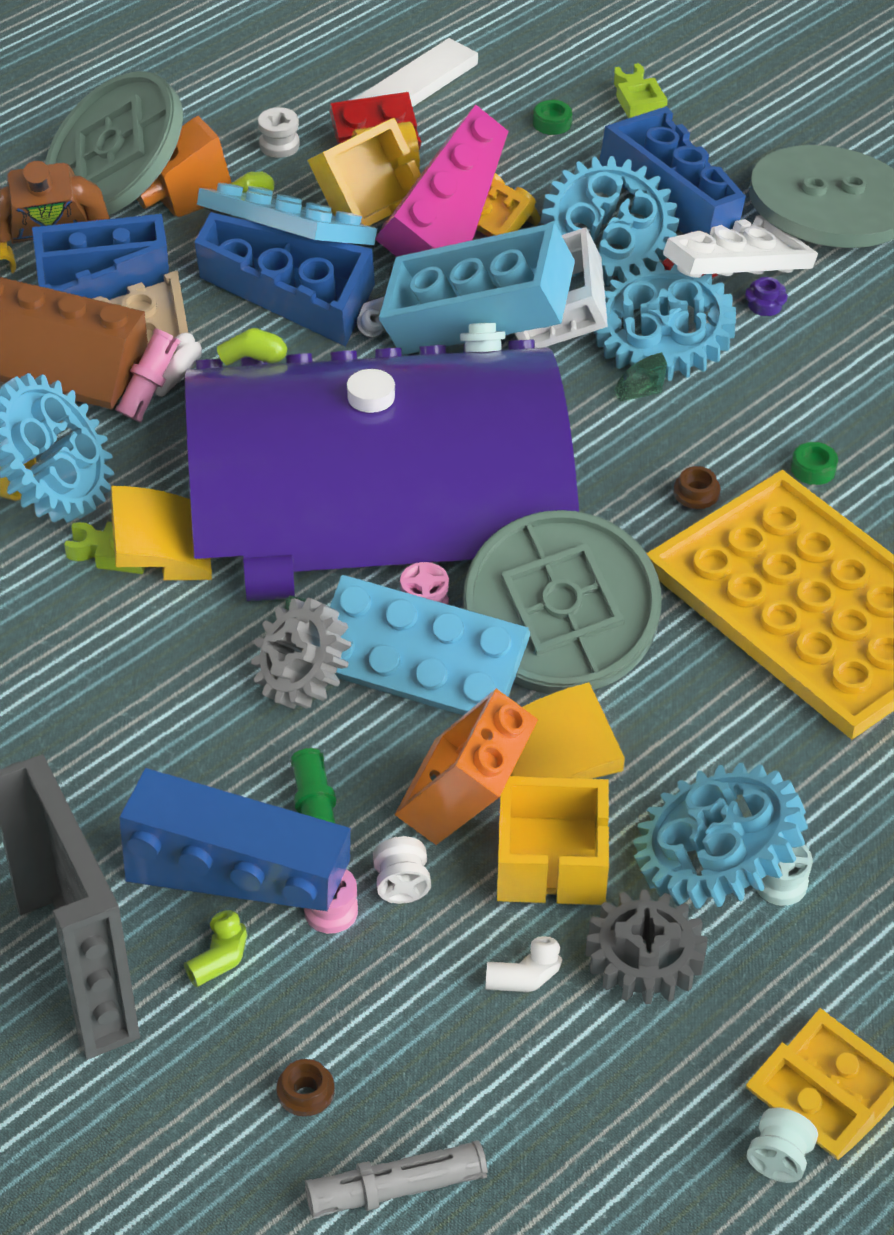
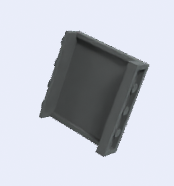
[0,754,140,1060]

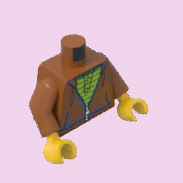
[0,161,110,274]

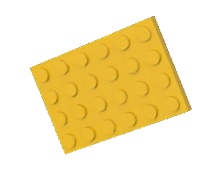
[647,470,894,740]

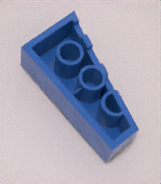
[599,106,746,235]
[194,212,375,347]
[119,768,351,912]

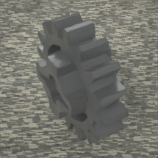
[585,890,708,1004]

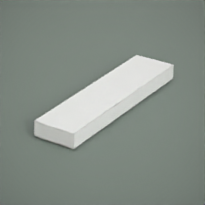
[353,38,478,107]

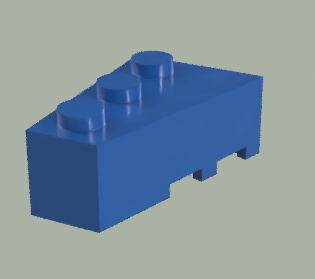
[32,214,169,300]

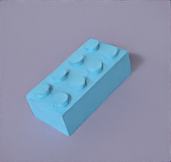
[379,223,575,355]

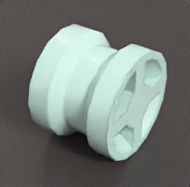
[756,845,813,906]
[747,1107,818,1183]

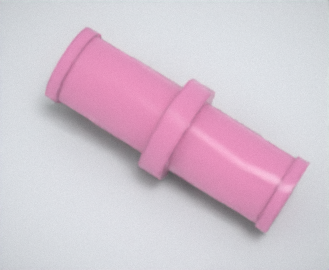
[115,328,181,423]

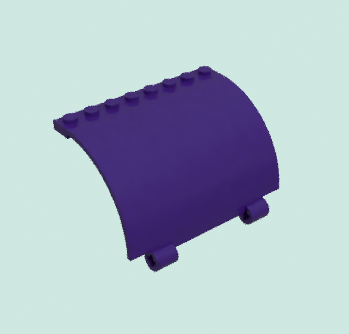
[185,339,579,602]

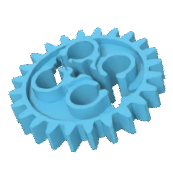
[540,156,679,286]
[594,262,736,381]
[0,373,114,523]
[633,763,808,909]

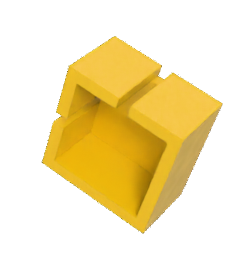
[307,118,421,226]
[497,776,609,905]

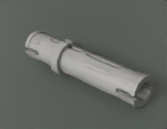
[305,1140,488,1219]

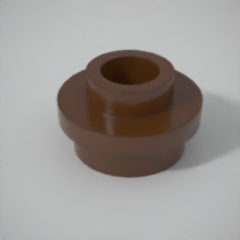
[673,466,721,509]
[277,1059,335,1116]

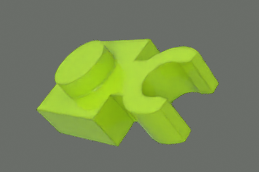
[614,63,668,118]
[64,521,145,574]

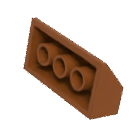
[0,277,148,409]

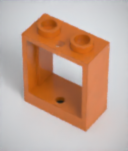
[394,688,538,845]

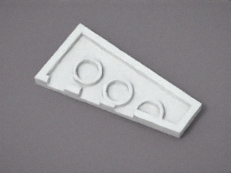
[663,215,818,278]

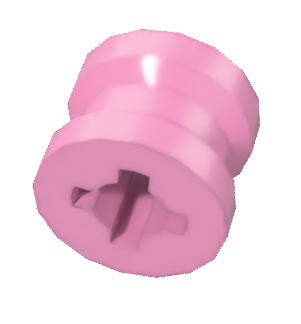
[400,562,449,605]
[304,869,358,934]

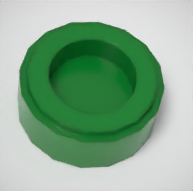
[533,100,572,135]
[791,442,838,485]

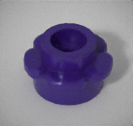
[745,277,788,316]

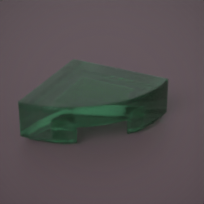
[615,352,667,401]

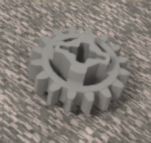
[251,598,351,709]

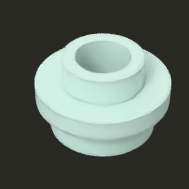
[460,323,505,352]

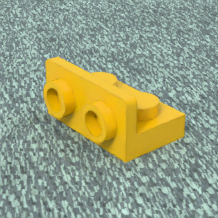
[476,173,541,237]

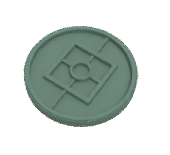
[45,71,183,215]
[749,145,894,248]
[463,510,662,694]

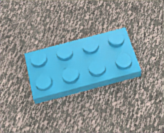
[197,183,378,245]
[330,575,530,715]

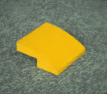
[110,486,212,580]
[511,682,625,779]
[746,1008,894,1160]

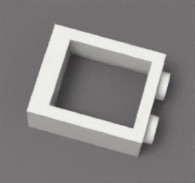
[515,227,608,348]

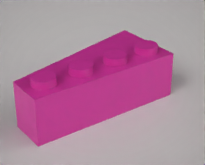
[376,105,509,257]

